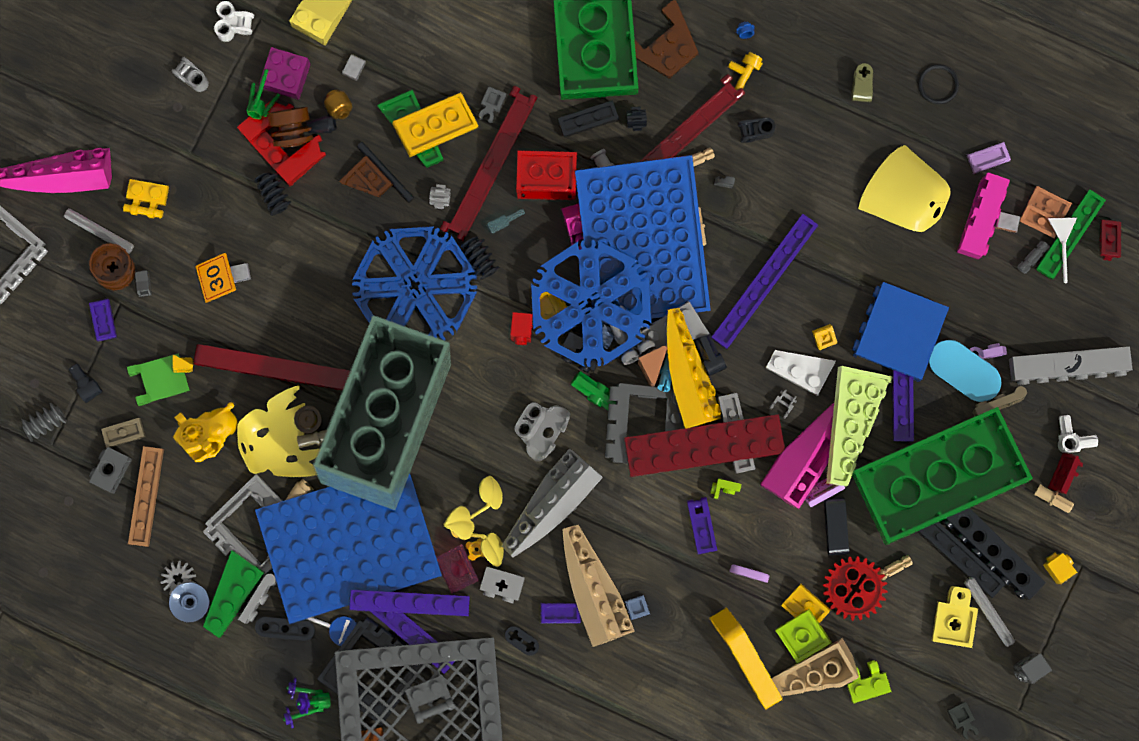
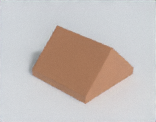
[638,346,668,387]

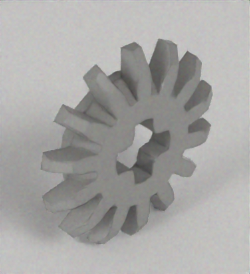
[161,561,196,595]

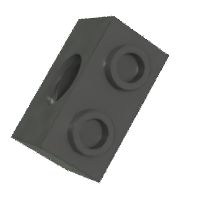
[89,447,132,494]
[1013,653,1052,684]

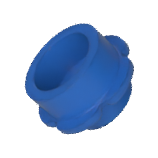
[736,22,755,39]

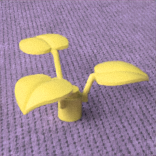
[444,476,504,568]

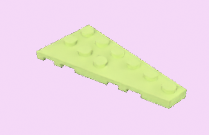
[826,366,893,486]

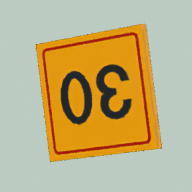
[196,253,236,303]

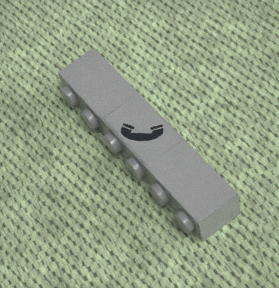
[1009,347,1133,385]

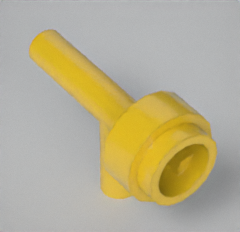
[728,52,763,90]

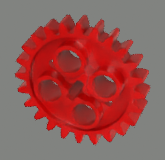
[823,556,888,621]

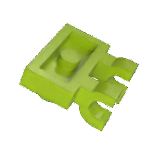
[847,660,891,703]

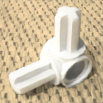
[1058,415,1098,454]

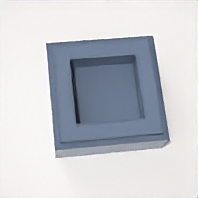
[625,595,650,620]

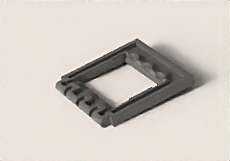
[605,383,684,464]

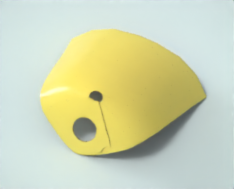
[858,145,950,232]

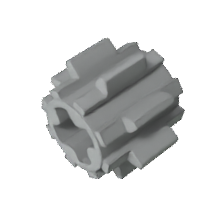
[430,184,451,209]

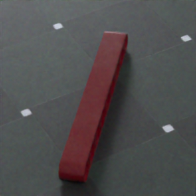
[193,344,351,391]

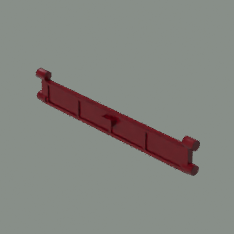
[639,74,745,162]
[440,86,538,241]

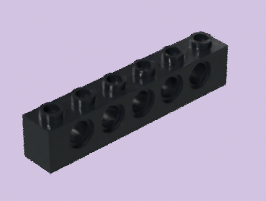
[942,508,1046,600]

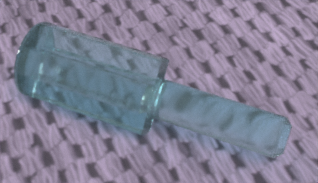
[487,209,525,234]

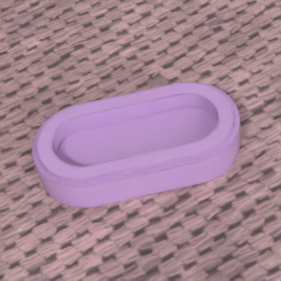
[730,565,769,583]

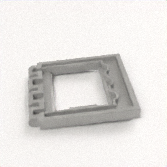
[0,206,48,304]
[203,474,283,579]

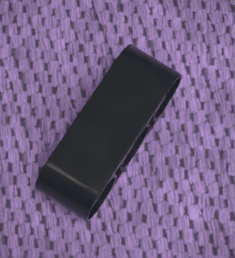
[824,497,849,555]

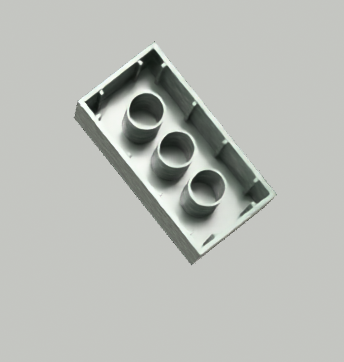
[313,316,451,510]

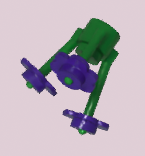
[283,678,330,728]

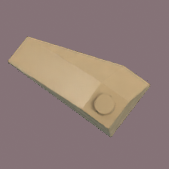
[771,638,859,696]

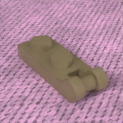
[972,386,1027,417]

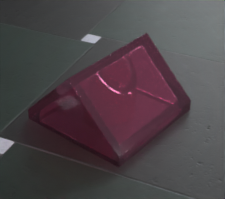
[437,544,480,594]

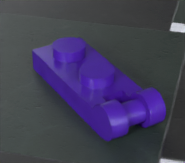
[687,497,717,554]

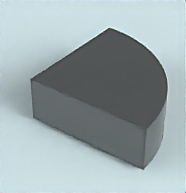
[714,176,735,189]

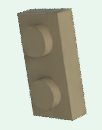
[101,418,146,448]

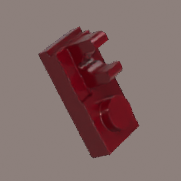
[1100,220,1121,261]
[1048,452,1083,494]

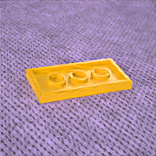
[392,92,478,157]

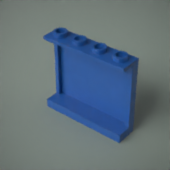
[852,282,949,382]

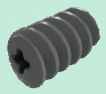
[22,403,67,442]

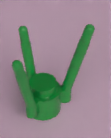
[246,69,280,119]

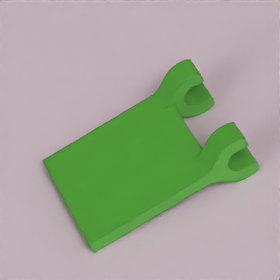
[127,353,190,406]

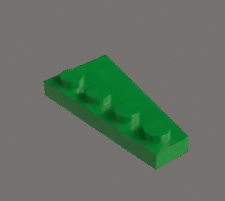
[377,90,444,168]

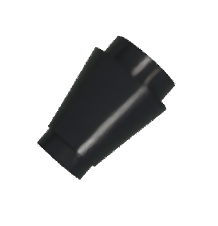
[307,114,337,133]

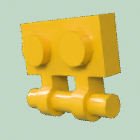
[123,179,169,218]

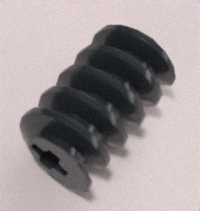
[254,172,292,216]
[461,236,500,280]

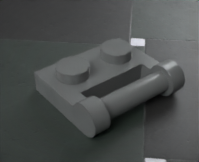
[405,675,455,724]

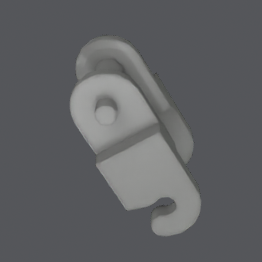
[769,389,797,419]

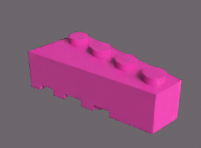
[957,172,1010,260]

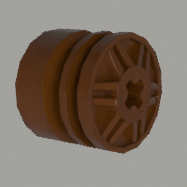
[267,107,313,147]
[89,243,136,291]

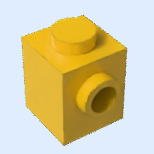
[1043,552,1077,584]

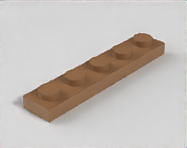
[128,446,164,547]

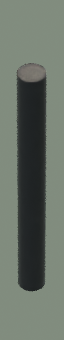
[357,142,414,203]

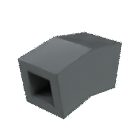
[135,271,152,297]

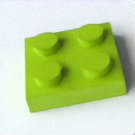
[775,609,831,664]

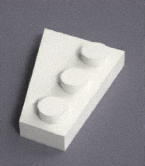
[766,350,836,396]

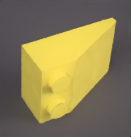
[290,0,352,45]

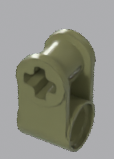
[851,63,873,102]

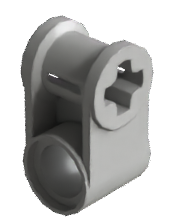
[171,56,209,92]

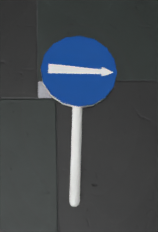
[307,617,357,646]

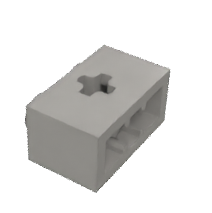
[480,567,525,603]

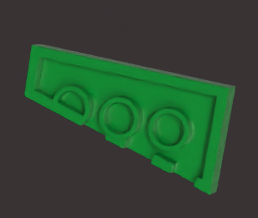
[203,550,265,638]

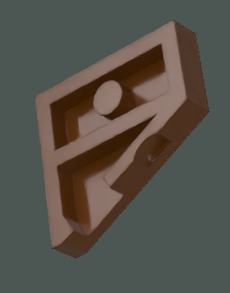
[339,156,393,198]

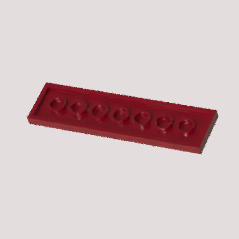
[624,414,785,477]

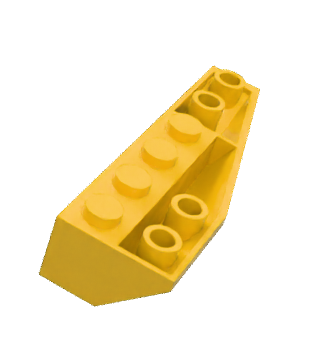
[667,308,721,429]

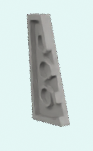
[634,301,709,357]

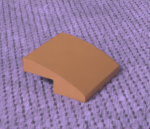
[1020,186,1072,238]

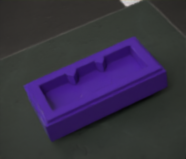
[89,299,117,342]
[541,603,581,623]

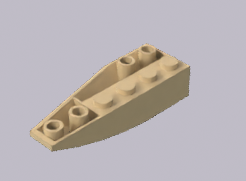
[562,525,635,647]

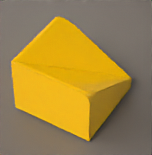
[173,355,193,373]

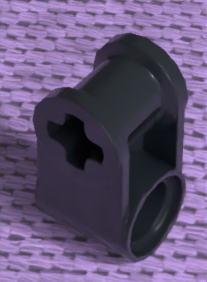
[737,117,776,143]

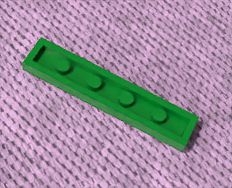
[1036,189,1106,280]

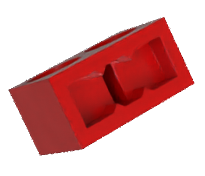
[510,312,533,345]

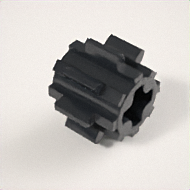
[626,106,647,131]

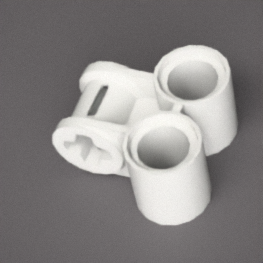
[214,1,254,42]

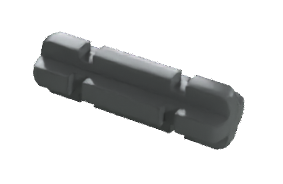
[1017,241,1050,274]

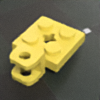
[931,586,978,648]

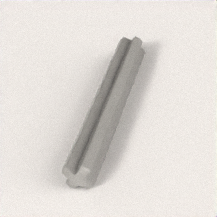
[64,208,134,254]
[964,577,1015,647]

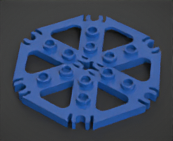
[352,227,477,341]
[531,240,652,367]

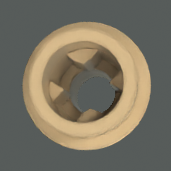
[285,479,314,500]

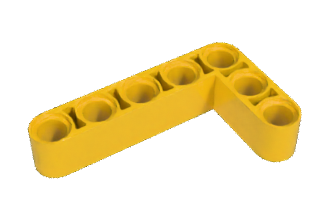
[710,607,782,710]

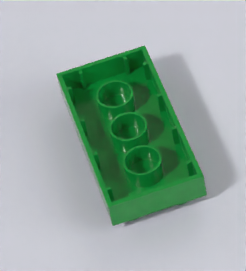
[553,0,638,100]
[852,407,1033,546]

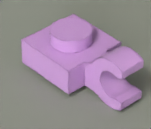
[970,343,1007,359]

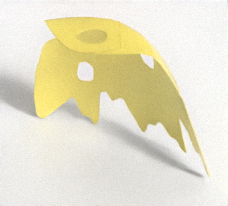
[237,386,320,477]

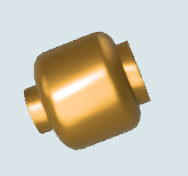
[324,90,352,119]

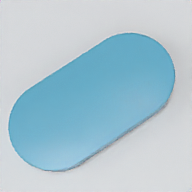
[929,340,1001,402]

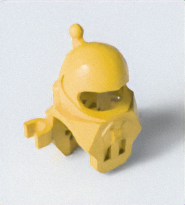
[173,402,238,462]

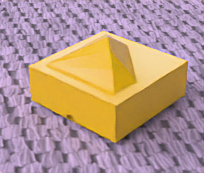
[812,324,837,350]

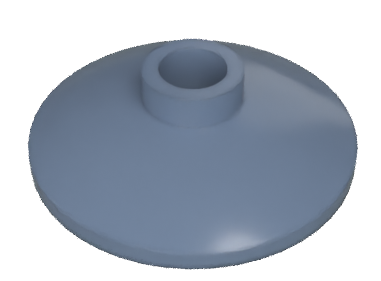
[169,582,209,622]

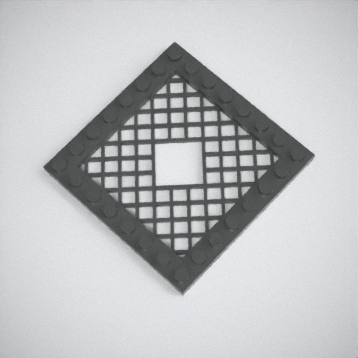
[335,638,502,741]

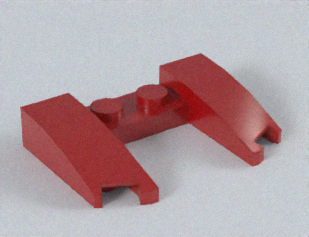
[237,100,326,187]

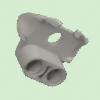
[515,403,570,462]

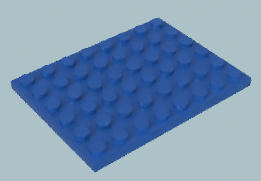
[575,155,711,325]
[255,474,442,624]

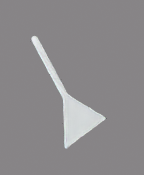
[1048,218,1077,283]

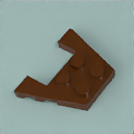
[635,0,699,79]

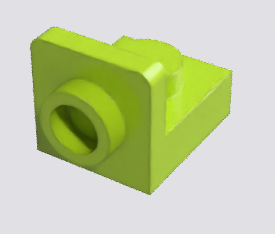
[710,479,741,499]

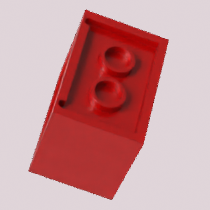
[516,151,577,200]

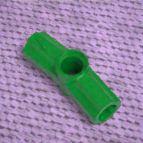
[570,371,616,411]

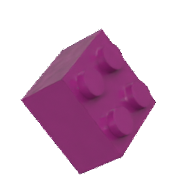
[259,47,311,100]

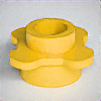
[466,538,485,561]

